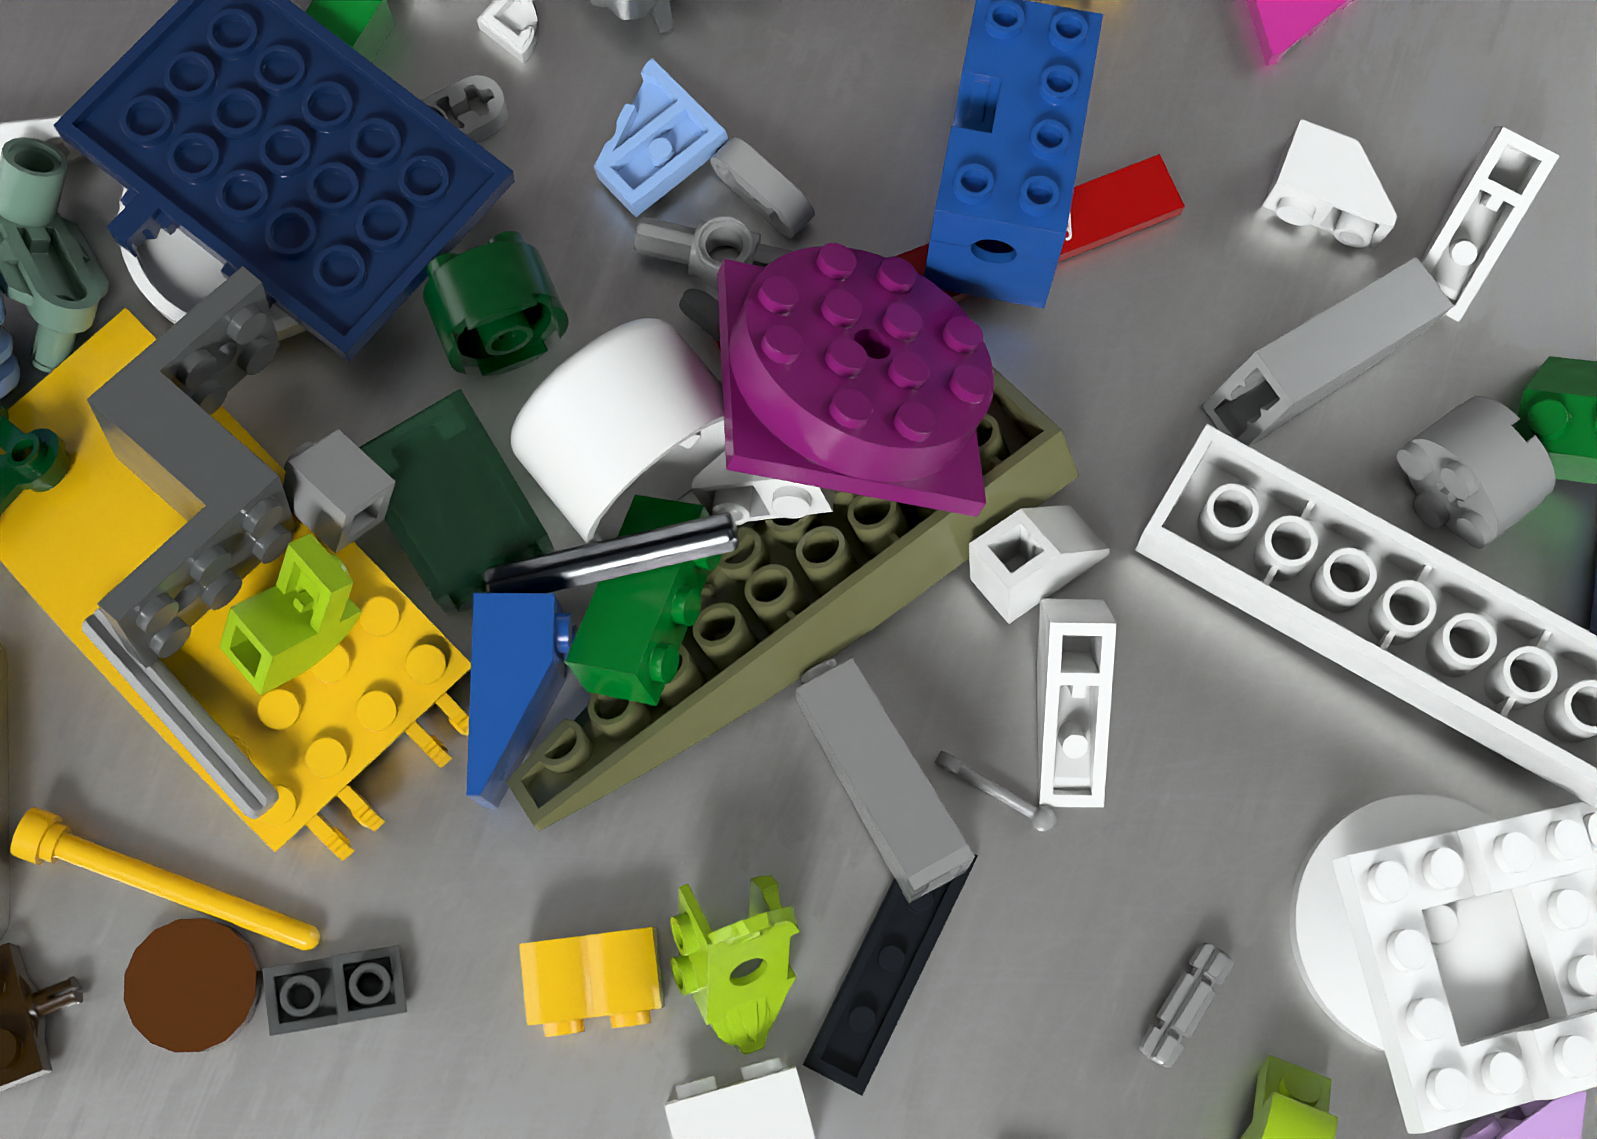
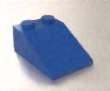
[466,593,578,808]

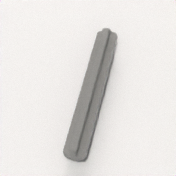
[82,608,279,819]

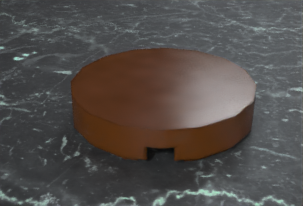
[124,918,262,1053]

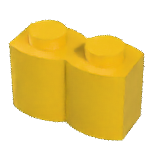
[519,927,665,1037]

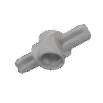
[634,216,792,290]

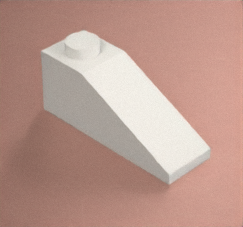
[1420,126,1560,322]
[1037,599,1117,807]

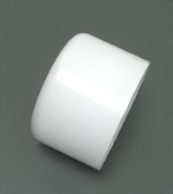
[511,317,725,544]

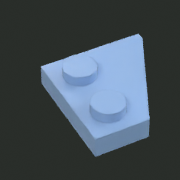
[594,58,728,217]

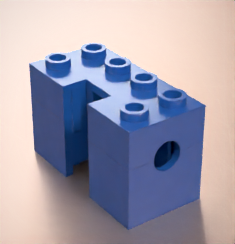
[924,0,1103,309]

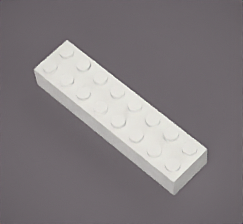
[1135,424,1597,808]

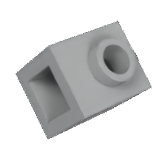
[283,429,396,554]

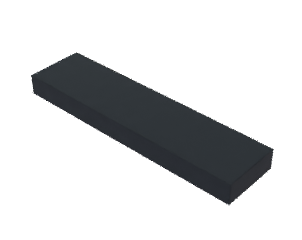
[802,853,978,1096]

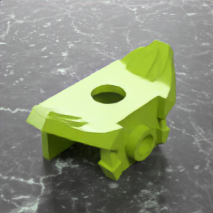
[670,875,799,1055]

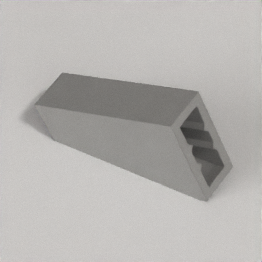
[1201,257,1454,447]
[795,658,975,903]

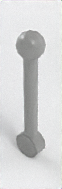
[935,751,1057,832]

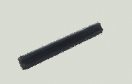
[485,513,739,593]

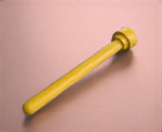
[10,806,320,951]

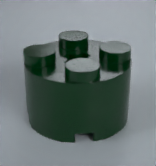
[423,231,569,376]

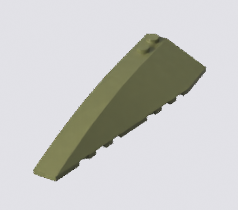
[506,367,1079,831]

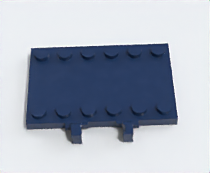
[53,0,515,362]

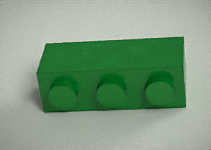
[565,495,722,706]

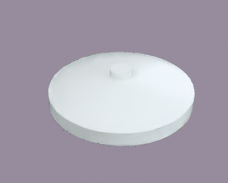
[1289,794,1543,1052]

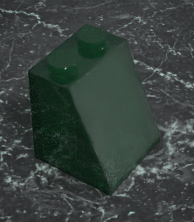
[359,389,554,613]

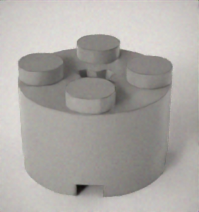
[1396,396,1556,549]

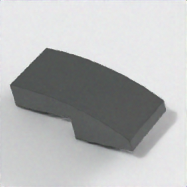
[262,945,407,1036]

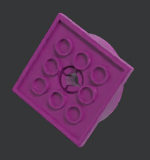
[717,243,994,517]

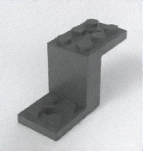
[87,266,297,668]

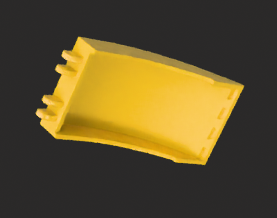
[0,307,471,861]

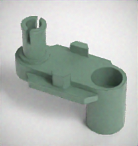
[0,137,110,373]

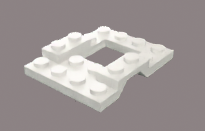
[1332,801,1597,1134]

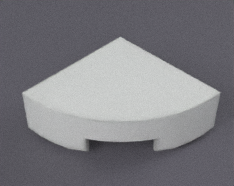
[477,0,539,64]

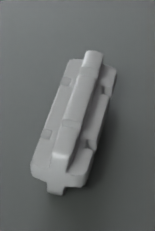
[1139,942,1234,1068]

